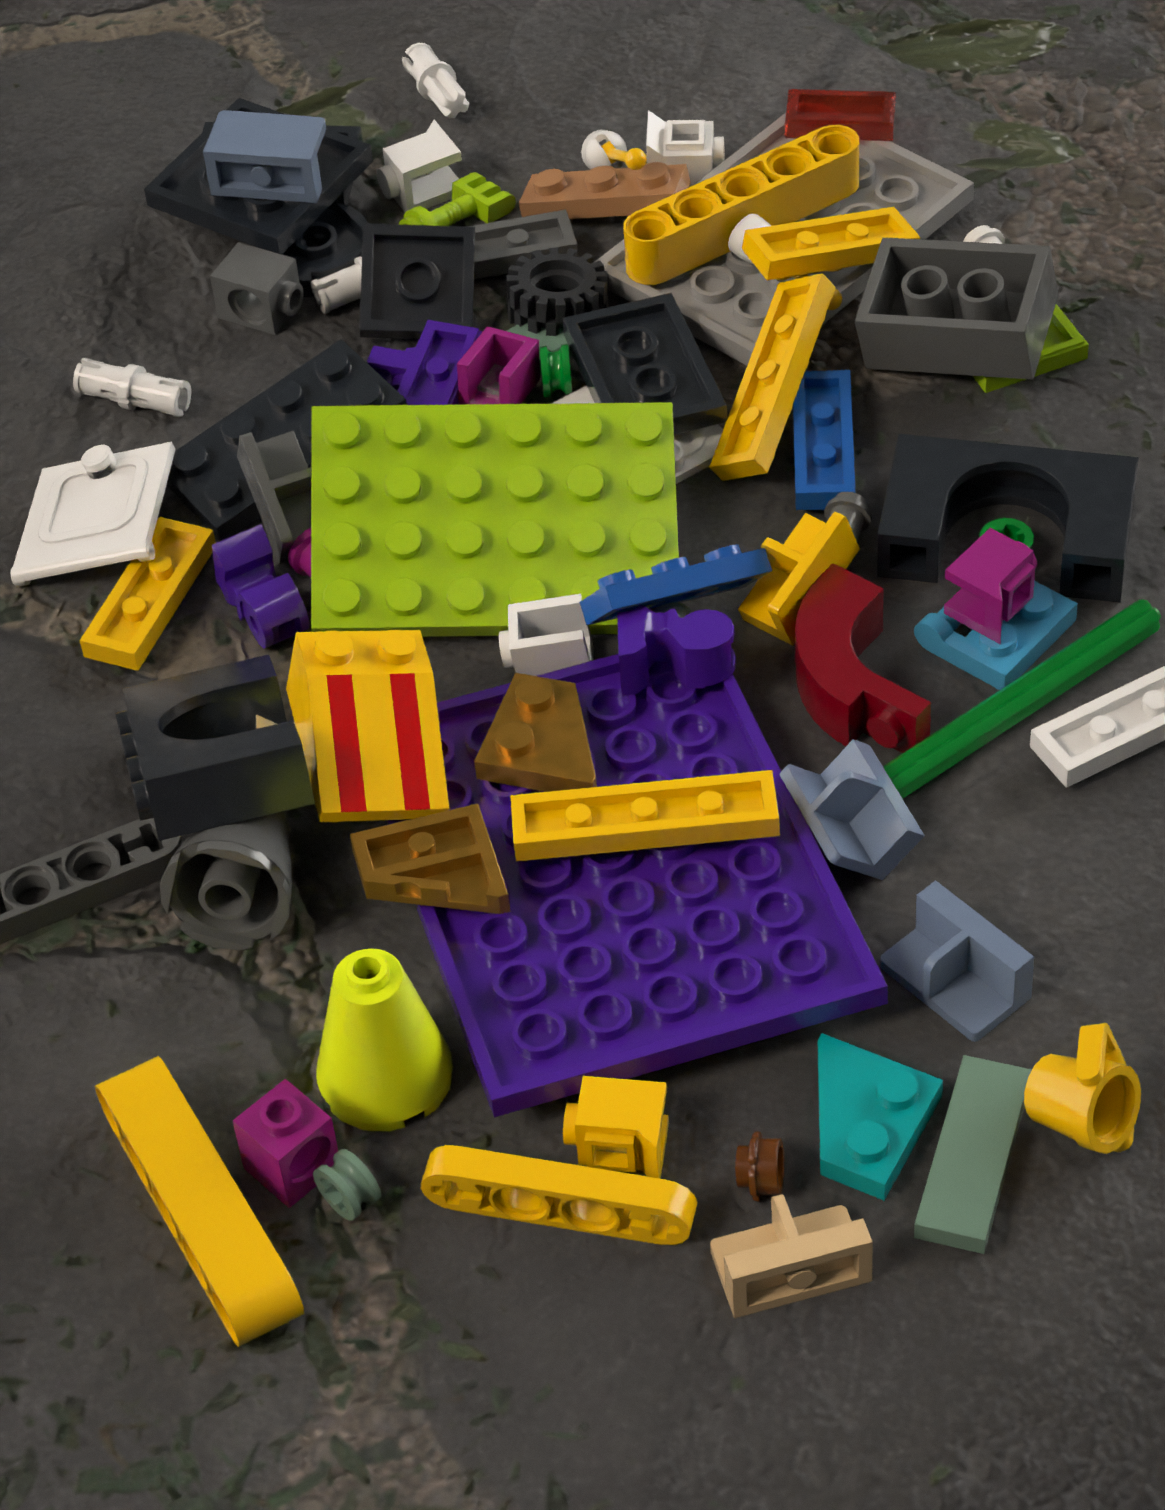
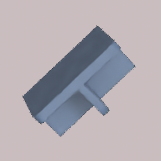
[203,110,326,203]
[779,739,925,880]
[880,880,1034,1042]

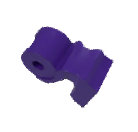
[212,524,310,649]
[617,605,736,697]

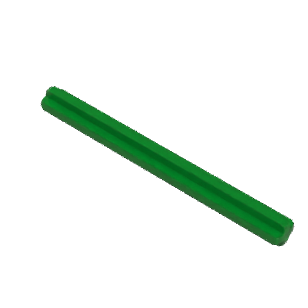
[883,599,1161,799]

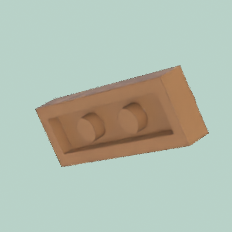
[518,162,691,219]

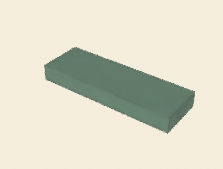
[914,1055,1032,1254]

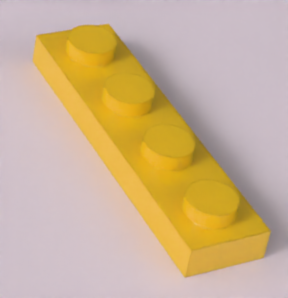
[709,273,836,481]
[510,770,780,862]

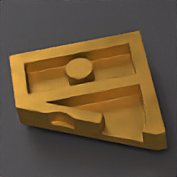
[474,673,597,792]
[350,804,511,914]

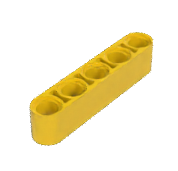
[624,125,859,285]
[95,1056,305,1347]

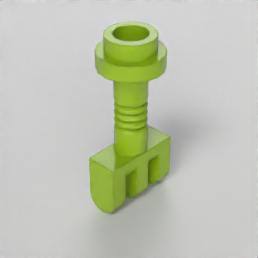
[398,172,516,226]

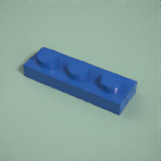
[793,370,856,510]
[579,544,772,625]

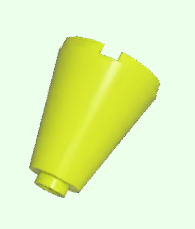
[316,949,453,1131]

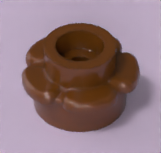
[735,1131,785,1202]

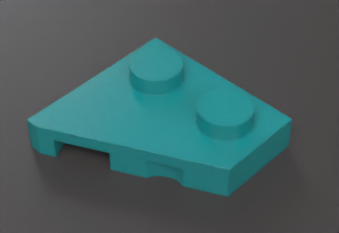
[818,1033,943,1201]

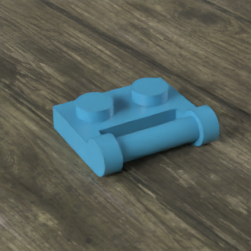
[914,581,1078,690]

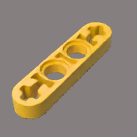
[420,1145,698,1245]

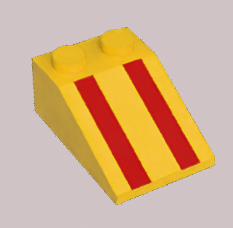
[286,630,449,822]

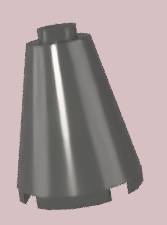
[160,810,293,950]

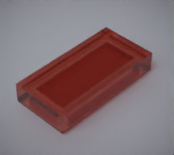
[785,89,896,141]

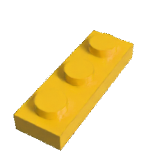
[742,207,920,281]
[80,517,216,671]

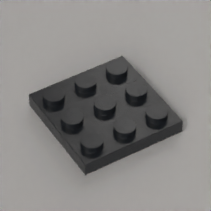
[144,98,373,255]

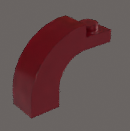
[795,563,931,753]

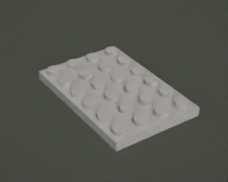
[595,99,974,365]

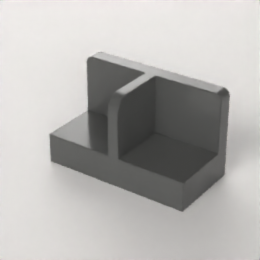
[237,431,312,564]

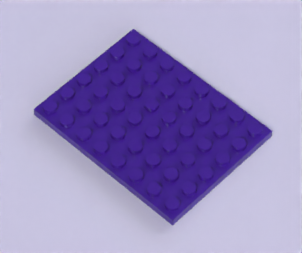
[384,654,888,1118]

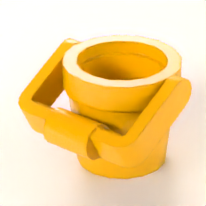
[1024,1023,1141,1154]

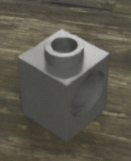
[210,242,303,335]

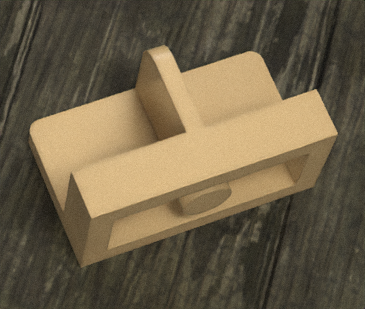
[710,1194,873,1318]

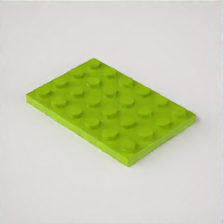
[311,402,679,637]

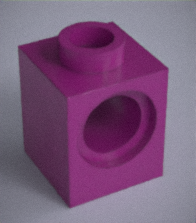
[232,1079,338,1208]

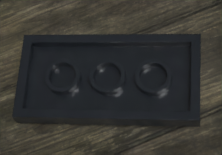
[166,339,407,541]

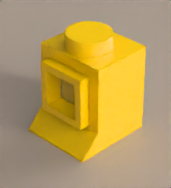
[563,1076,669,1179]

